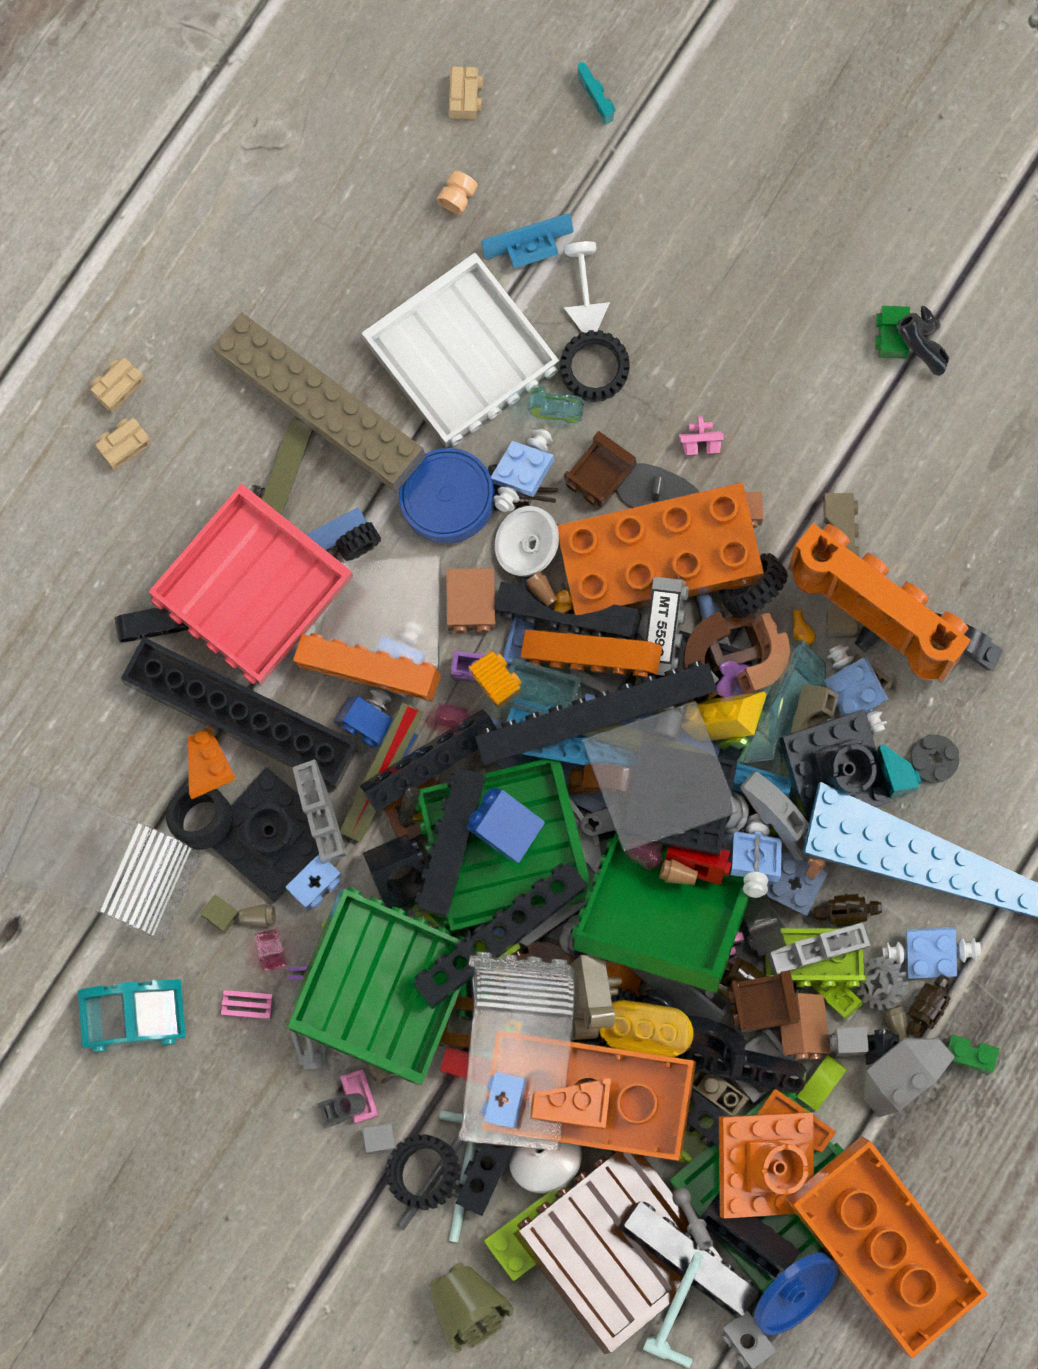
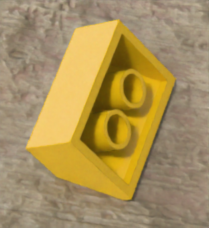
[681,692,767,743]

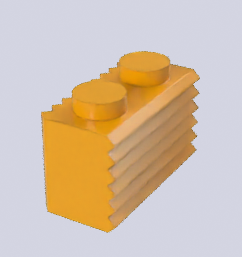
[469,650,522,709]

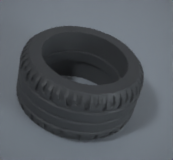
[166,785,233,850]

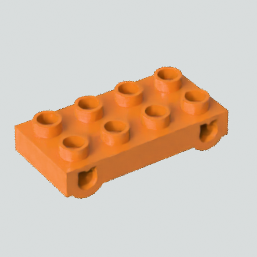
[557,482,764,615]
[788,523,971,683]

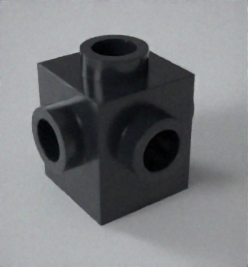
[865,1029,899,1065]

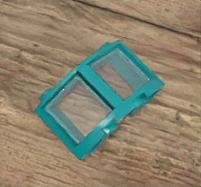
[78,979,186,1053]

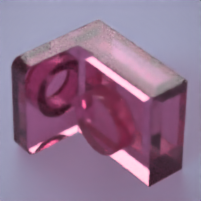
[255,929,286,970]

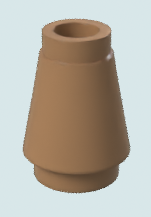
[524,572,557,607]
[659,859,698,885]

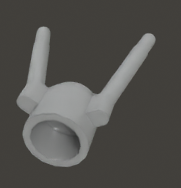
[289,1030,326,1070]

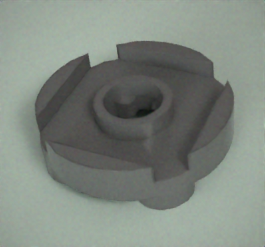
[910,735,959,783]

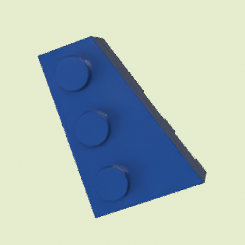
[333,696,418,759]

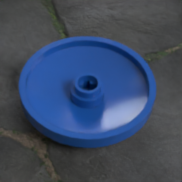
[754,1253,838,1335]

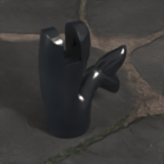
[896,306,949,376]

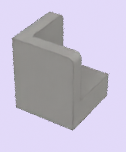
[363,1123,395,1154]

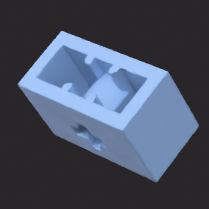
[286,854,342,911]
[482,1072,527,1128]

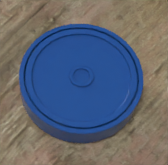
[399,448,495,544]

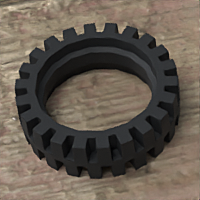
[560,330,630,402]
[719,553,788,618]
[385,1134,461,1210]

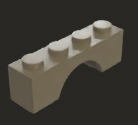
[779,684,839,778]

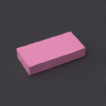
[340,1069,378,1124]

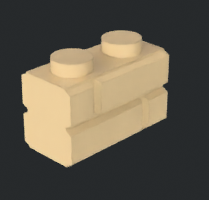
[449,66,483,119]
[90,357,145,413]
[95,417,152,471]

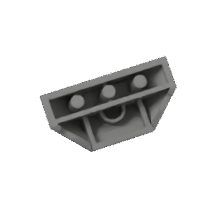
[863,1038,955,1117]

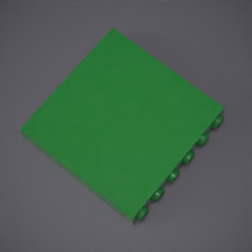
[571,830,750,993]

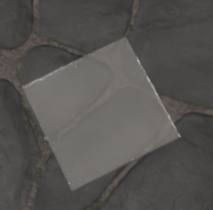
[322,556,442,676]
[582,701,738,852]

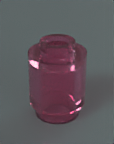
[434,703,471,729]
[625,839,663,870]

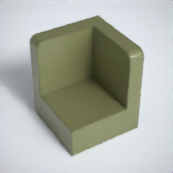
[200,895,239,934]

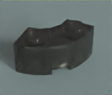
[742,893,787,956]

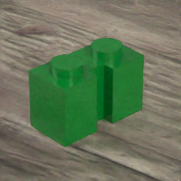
[875,306,910,359]
[946,1035,1000,1075]

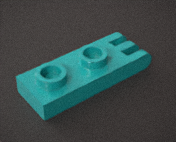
[577,62,616,125]

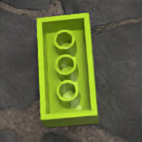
[484,1185,569,1282]

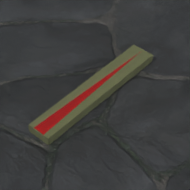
[339,701,424,842]

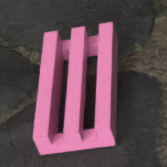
[221,990,273,1019]

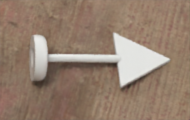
[564,241,610,333]

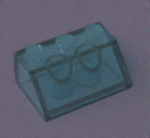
[505,658,583,716]

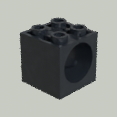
[363,834,426,909]

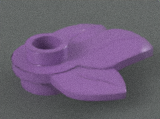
[716,660,749,697]

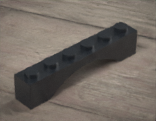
[494,581,642,640]

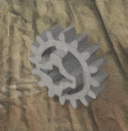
[857,957,908,1010]

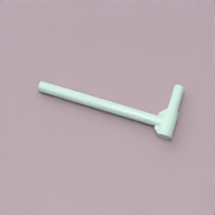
[439,1110,485,1243]
[643,1252,703,1368]

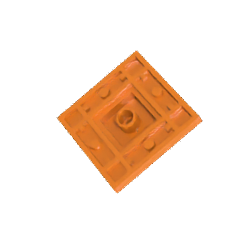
[719,1112,814,1218]

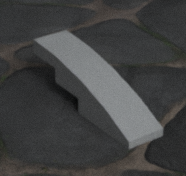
[292,759,347,863]
[766,923,871,975]

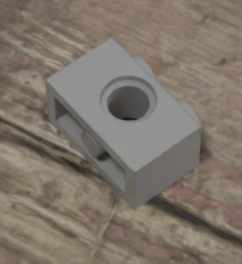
[829,1027,868,1058]
[721,1310,777,1369]

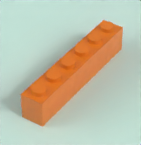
[520,630,662,678]
[293,633,441,702]

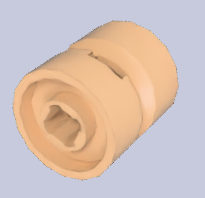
[436,170,478,215]

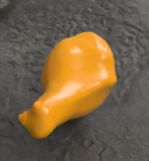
[552,590,574,614]
[792,609,816,646]

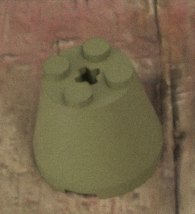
[429,1263,514,1353]

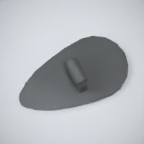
[617,463,699,508]

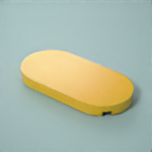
[599,1000,693,1057]

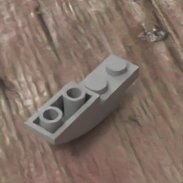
[740,771,809,860]

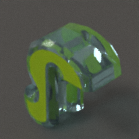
[527,386,584,423]

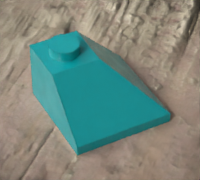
[877,744,921,799]

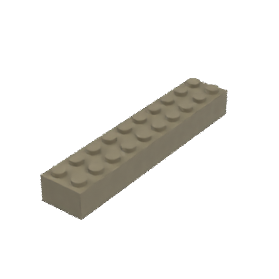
[212,312,426,492]

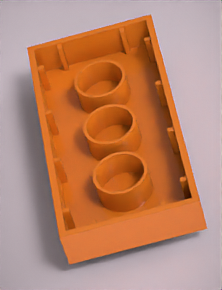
[482,1031,696,1161]
[786,1136,988,1359]

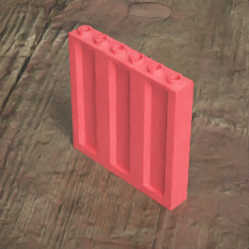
[149,483,353,686]

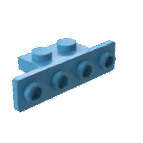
[481,213,574,268]

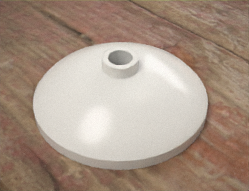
[495,506,559,577]
[509,1136,582,1193]

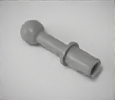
[672,1188,713,1250]

